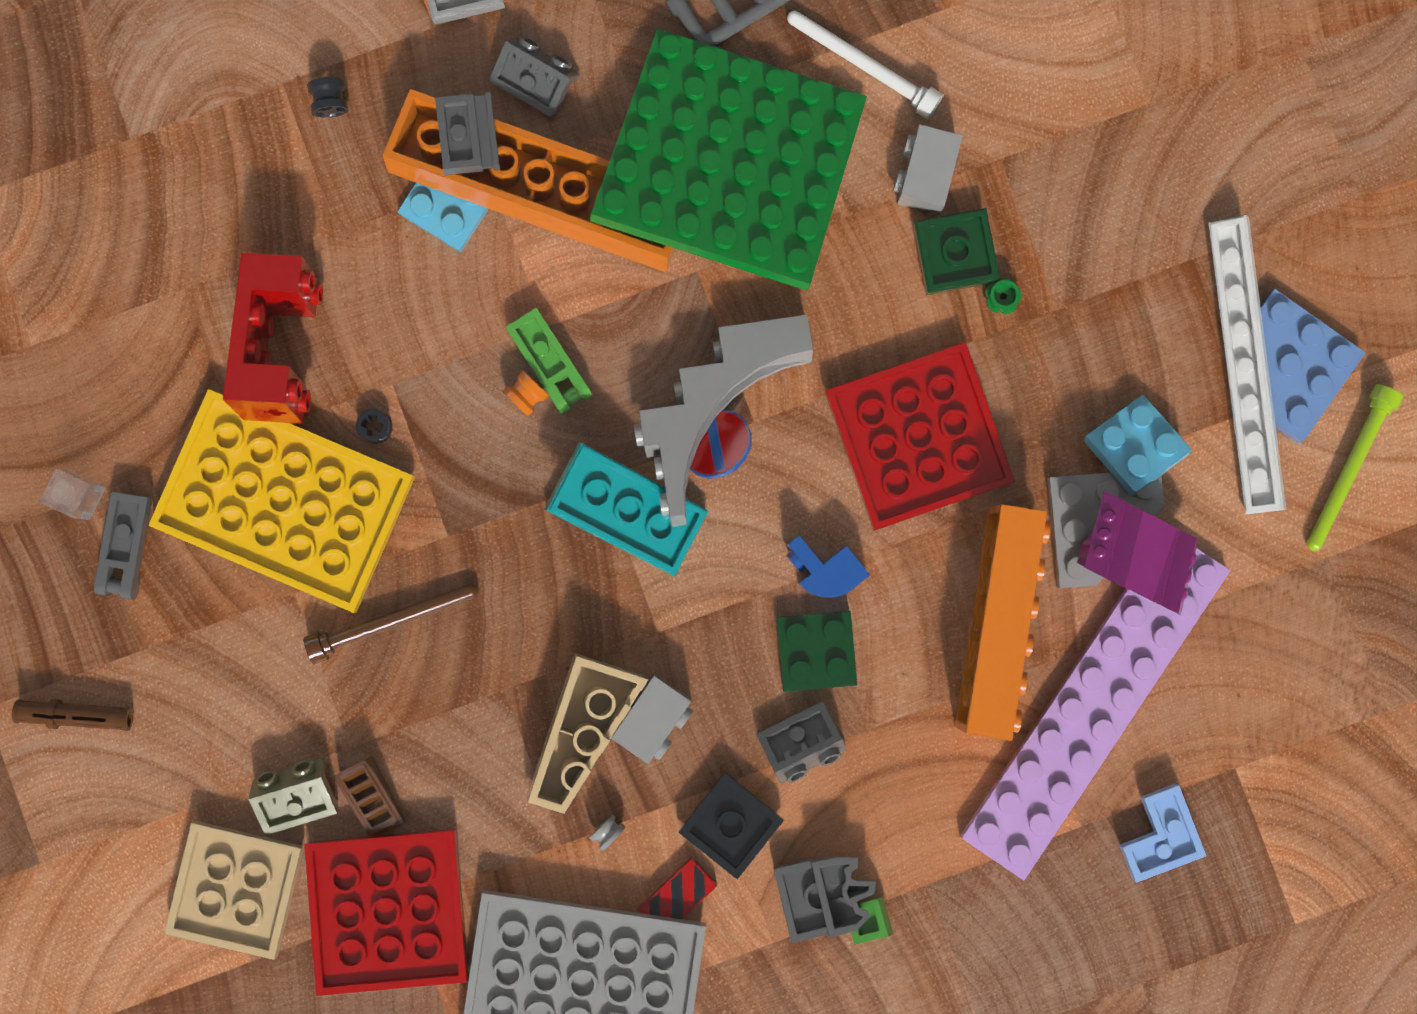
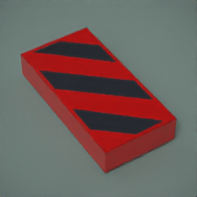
[637,856,717,919]

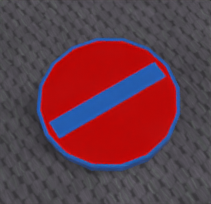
[690,409,752,479]

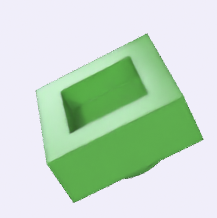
[851,897,894,945]

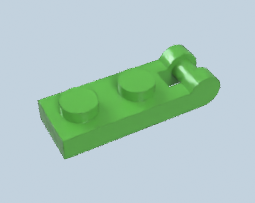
[505,307,593,415]

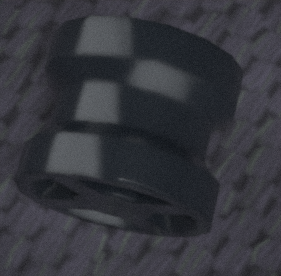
[307,77,349,118]

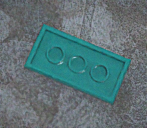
[544,442,709,576]

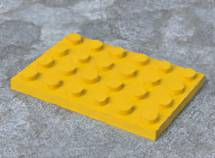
[148,389,415,613]

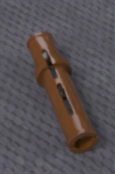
[12,699,133,731]

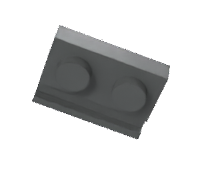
[435,92,500,175]

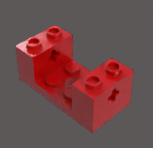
[223,253,323,424]

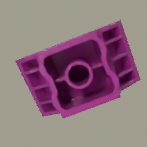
[1076,491,1199,615]

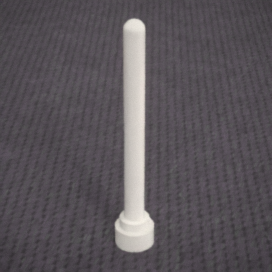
[787,11,944,120]

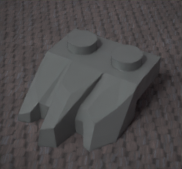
[773,857,876,943]

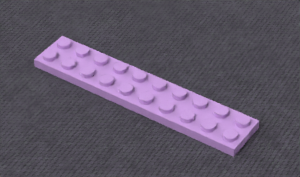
[960,548,1230,881]

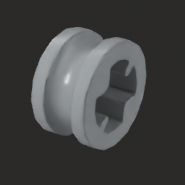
[589,814,626,851]

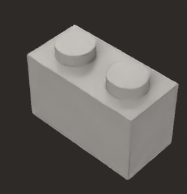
[893,125,963,215]
[611,674,693,764]

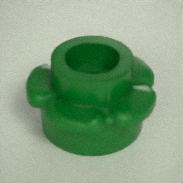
[985,278,1022,315]

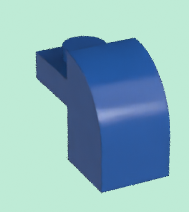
[786,535,870,598]

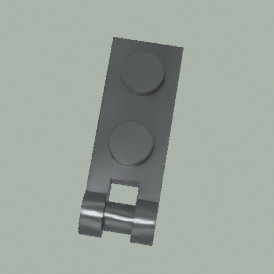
[94,491,153,600]

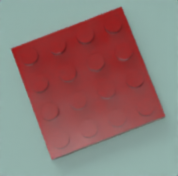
[825,342,1015,531]
[304,828,469,996]

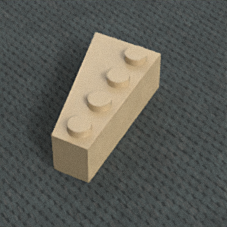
[527,653,649,814]

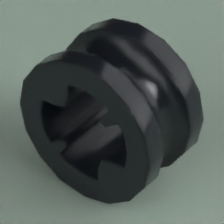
[356,409,393,444]

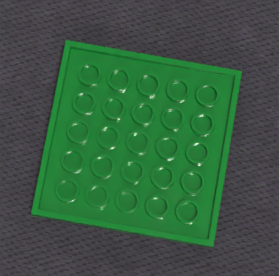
[590,28,867,291]

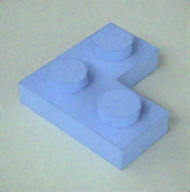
[1119,783,1206,883]

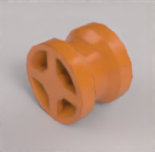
[502,370,549,417]

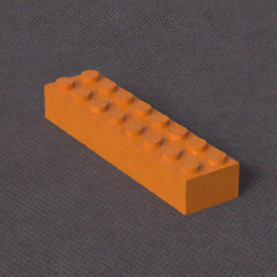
[383,89,675,272]

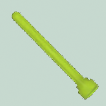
[1307,384,1404,551]

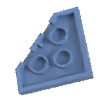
[1260,289,1366,444]

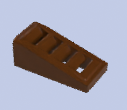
[334,756,406,837]

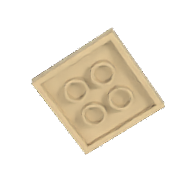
[164,821,304,960]

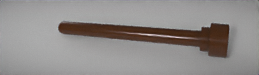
[303,584,479,665]

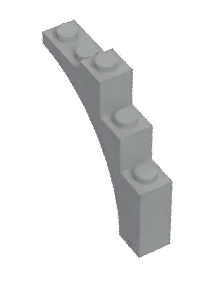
[634,315,813,527]

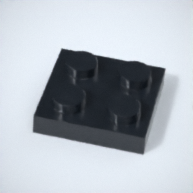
[678,772,784,880]

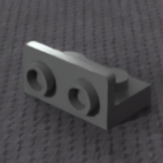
[488,36,580,118]
[756,701,847,783]

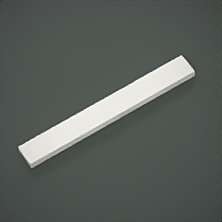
[1209,215,1286,514]

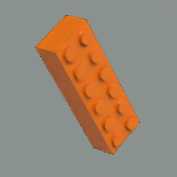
[955,504,1051,741]

